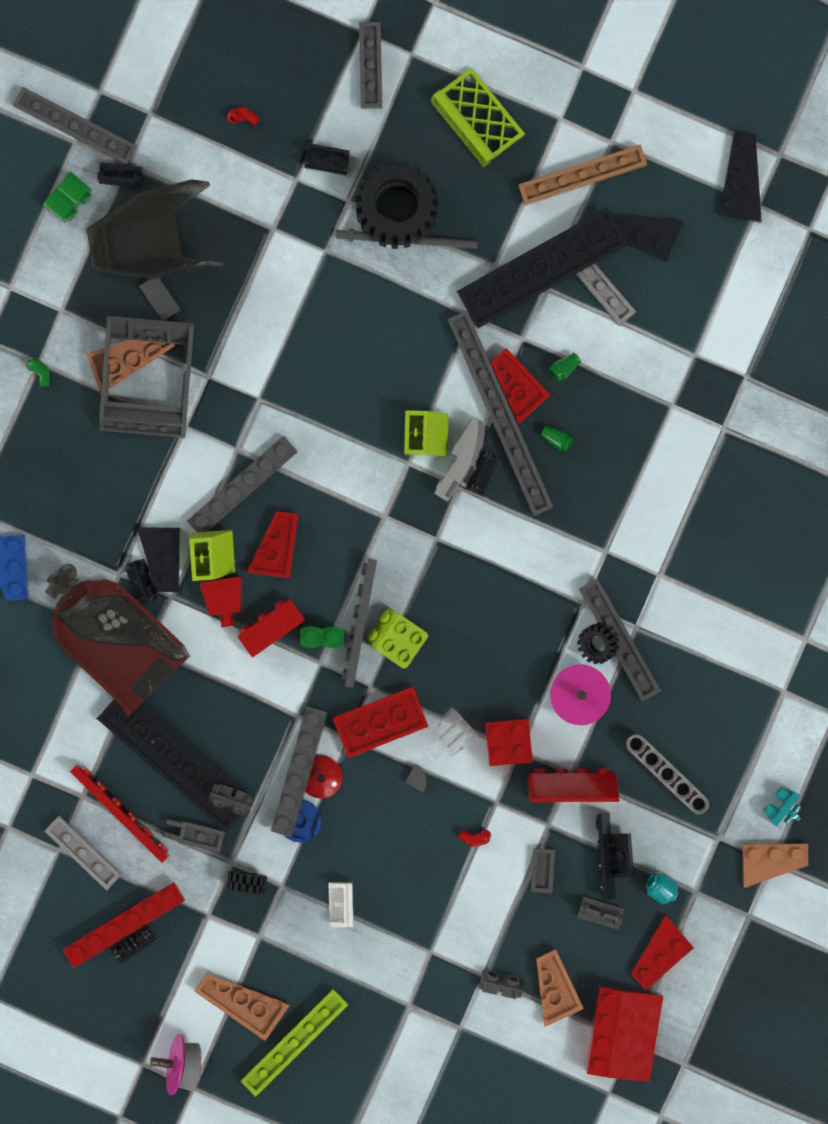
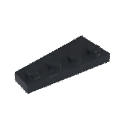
[719,130,762,223]

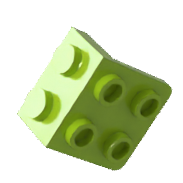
[364,606,428,669]

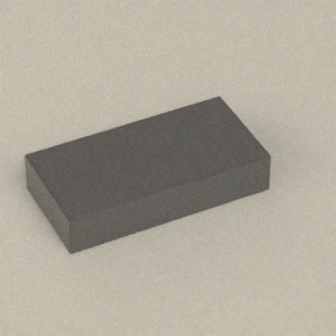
[139,274,181,321]
[530,848,555,893]

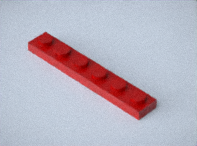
[70,765,170,863]
[62,882,186,968]

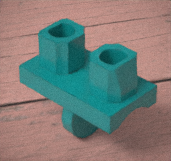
[763,787,801,826]

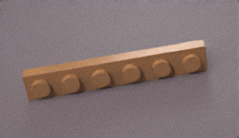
[518,144,647,206]

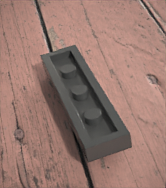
[359,22,383,109]

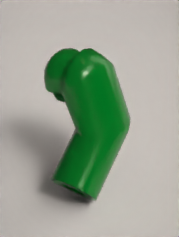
[26,358,50,387]

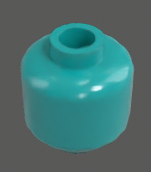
[645,872,679,905]

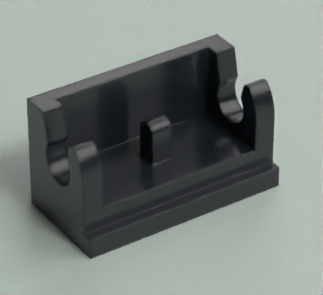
[304,143,350,176]

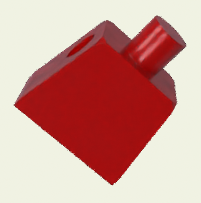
[200,577,242,628]

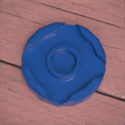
[284,800,322,843]

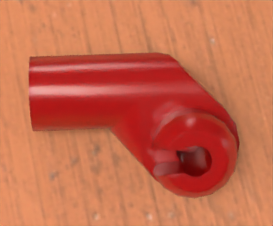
[458,829,491,847]

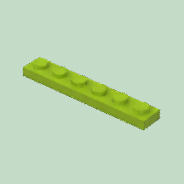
[241,989,348,1097]

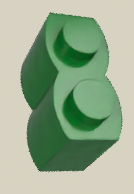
[43,172,92,223]
[300,626,345,648]

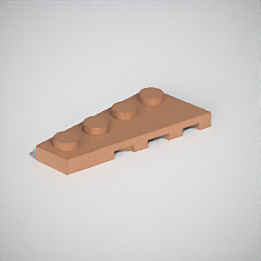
[86,340,175,393]
[194,973,290,1041]

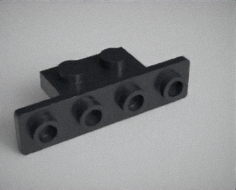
[596,812,634,901]

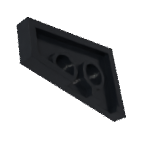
[615,215,684,261]
[137,527,180,592]

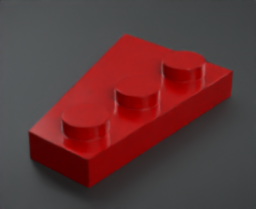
[491,348,550,425]
[246,511,298,579]
[631,915,694,991]

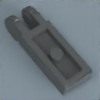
[162,818,225,853]

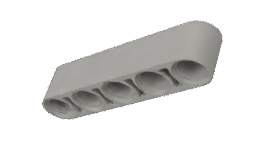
[625,734,709,814]

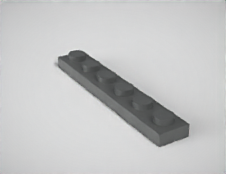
[13,87,137,165]
[187,436,298,532]
[341,559,377,688]
[579,578,661,702]
[271,707,328,837]

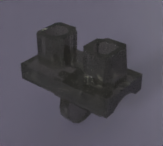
[45,563,78,599]

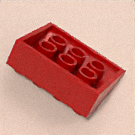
[528,768,619,802]
[585,985,664,1082]

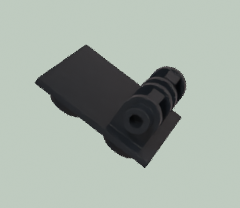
[101,904,157,964]

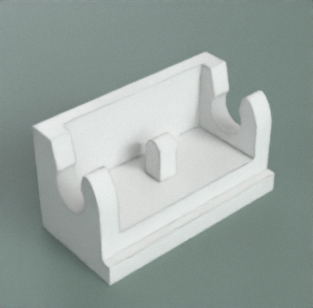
[329,882,353,927]

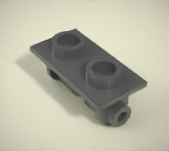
[209,783,255,815]
[577,896,625,930]
[478,970,524,999]

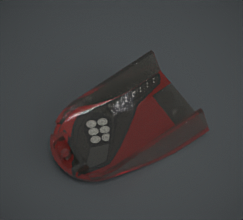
[52,579,190,716]

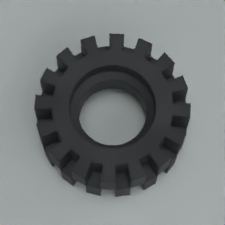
[577,623,620,664]
[226,871,267,894]

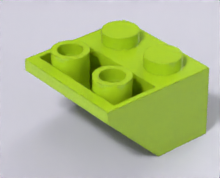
[404,411,449,457]
[189,530,235,581]

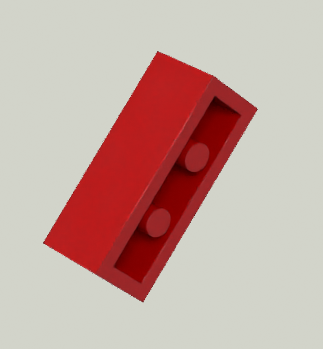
[237,598,306,658]

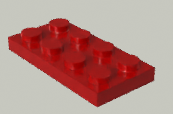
[333,687,429,758]

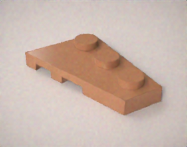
[742,843,808,888]
[536,949,584,1027]

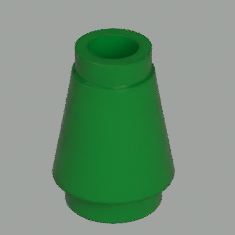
[548,352,581,382]
[541,425,574,452]

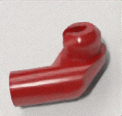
[227,107,260,126]

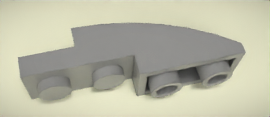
[435,417,485,502]

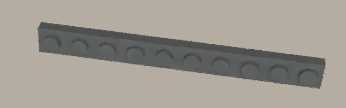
[448,311,554,516]

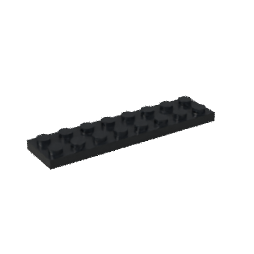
[457,207,628,329]
[96,701,250,832]

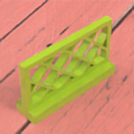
[430,68,525,168]

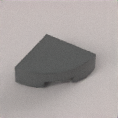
[405,763,426,793]

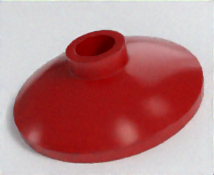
[306,755,343,799]

